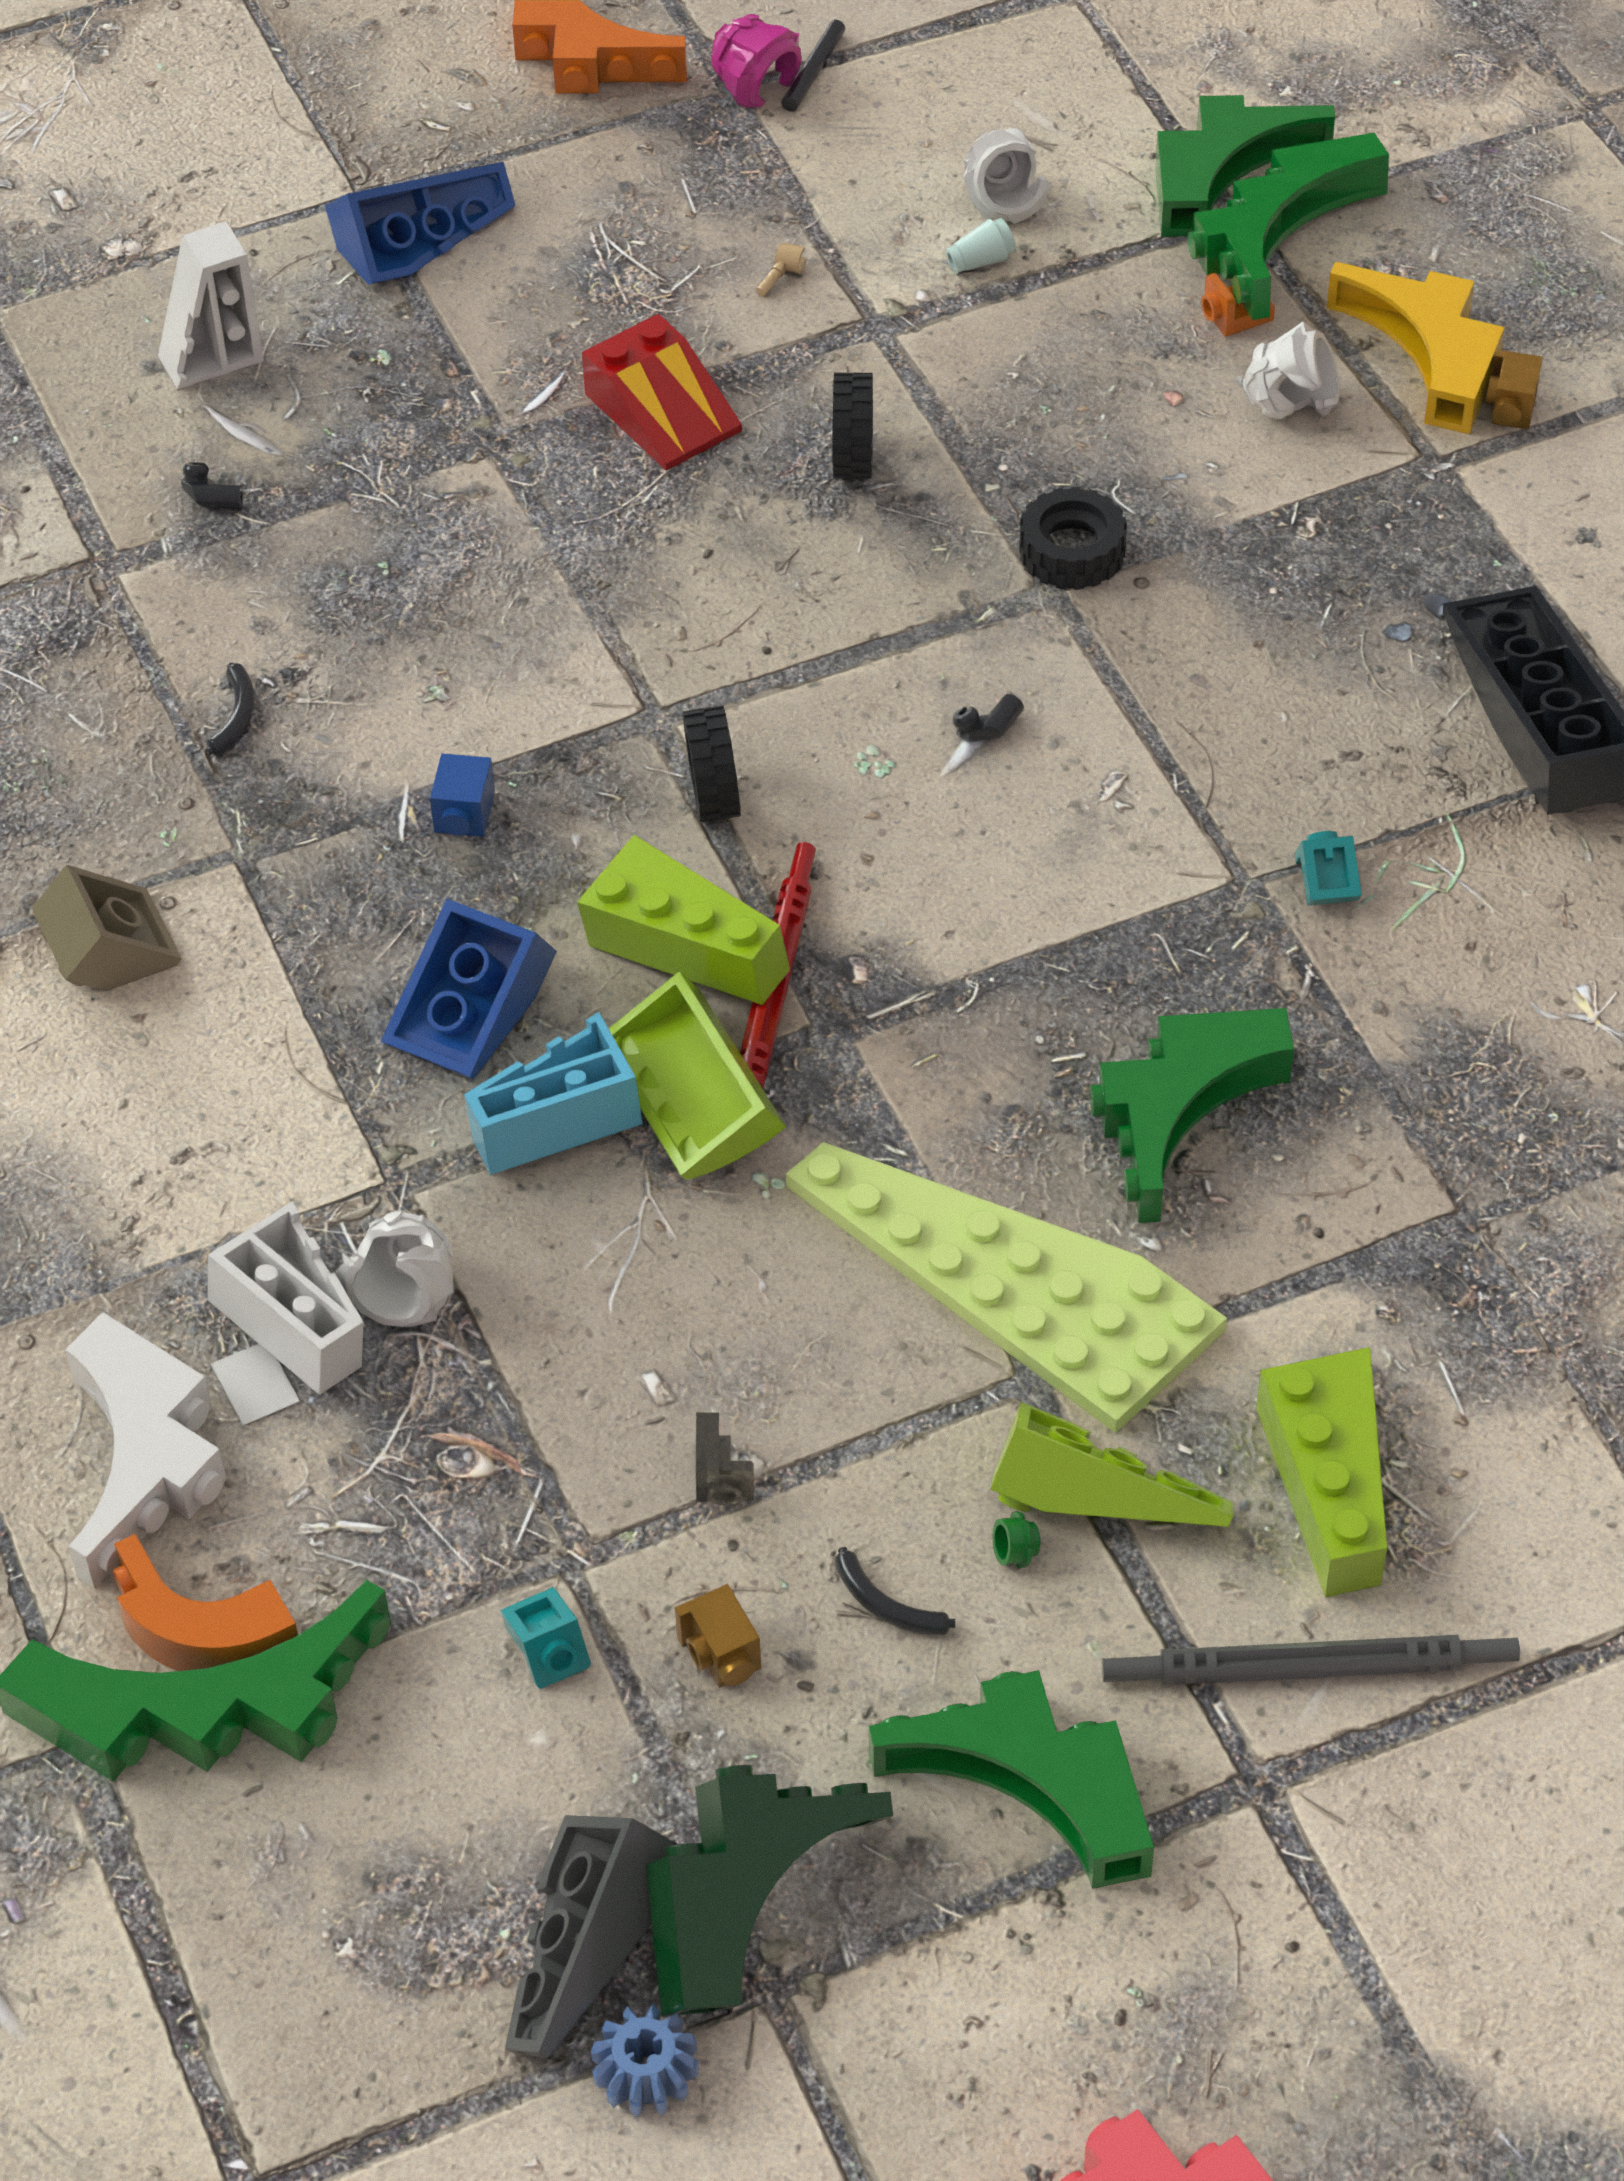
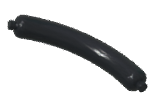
[205,662,254,756]
[834,1547,955,1635]

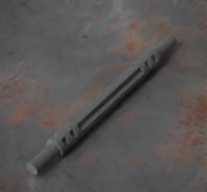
[1101,1634,1520,1685]

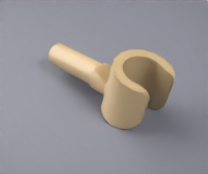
[756,243,806,297]

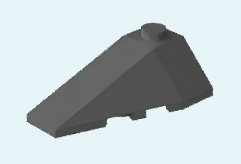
[505,1815,679,2058]

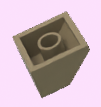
[31,864,182,991]

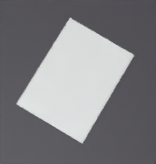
[211,1344,300,1426]

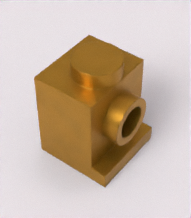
[1486,349,1543,429]
[675,1584,762,1688]

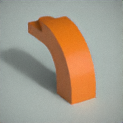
[112,1534,298,1671]

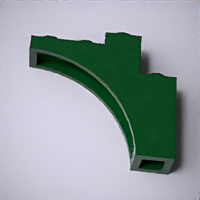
[646,1765,893,2017]

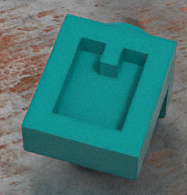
[1294,831,1362,906]
[500,1587,591,1689]

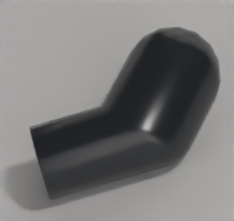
[181,462,244,509]
[953,694,1024,742]

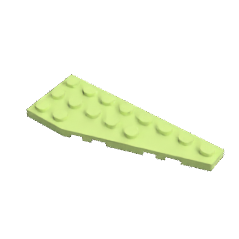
[786,1142,1227,1433]

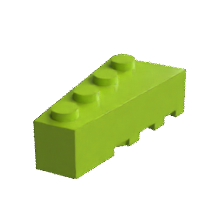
[577,835,790,1005]
[1256,1347,1387,1597]

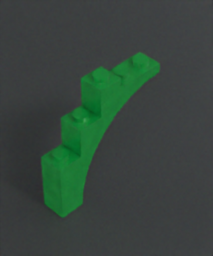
[1188,132,1389,320]
[0,1579,391,1782]

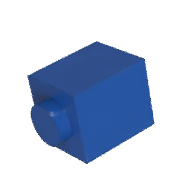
[430,753,495,837]

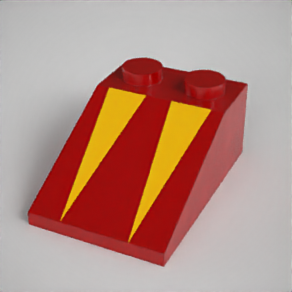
[582,314,742,471]

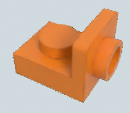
[1201,273,1275,337]

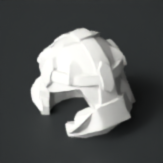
[963,128,1052,225]
[1243,321,1339,420]
[336,1210,454,1327]

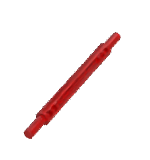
[740,842,816,1089]

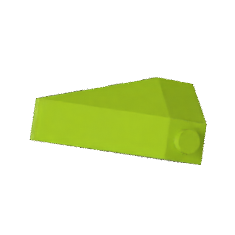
[990,1402,1233,1527]

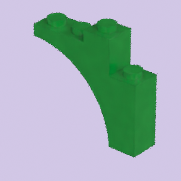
[1155,95,1335,237]
[1090,1008,1294,1223]
[868,1670,1154,1889]

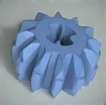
[591,2003,699,2118]

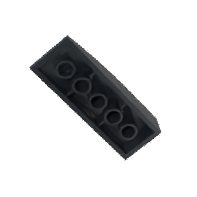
[1443,586,1624,815]

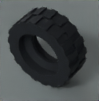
[832,372,873,479]
[1019,487,1127,590]
[682,705,741,823]

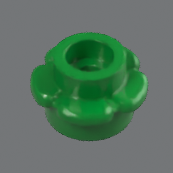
[992,1511,1041,1569]

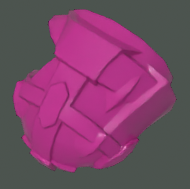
[710,14,802,108]

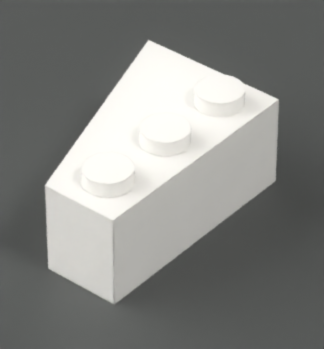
[158,221,264,390]
[208,1201,364,1395]

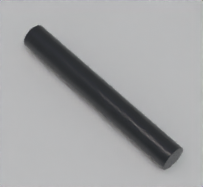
[781,19,846,112]

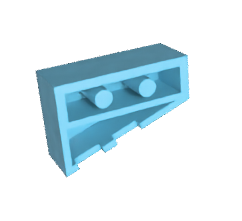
[464,1012,643,1175]

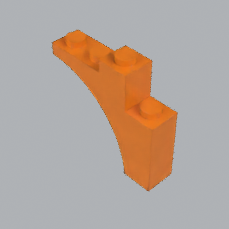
[512,0,687,93]

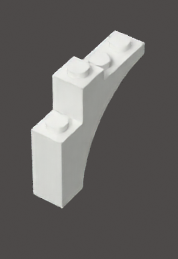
[65,1312,226,1589]

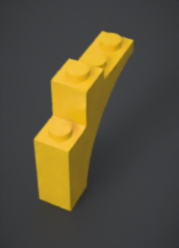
[1326,261,1505,434]

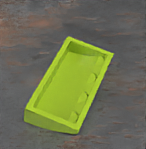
[609,971,786,1180]

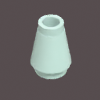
[945,218,1016,274]

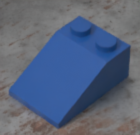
[381,898,557,1080]

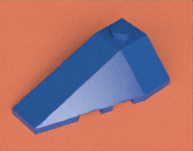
[325,162,516,285]

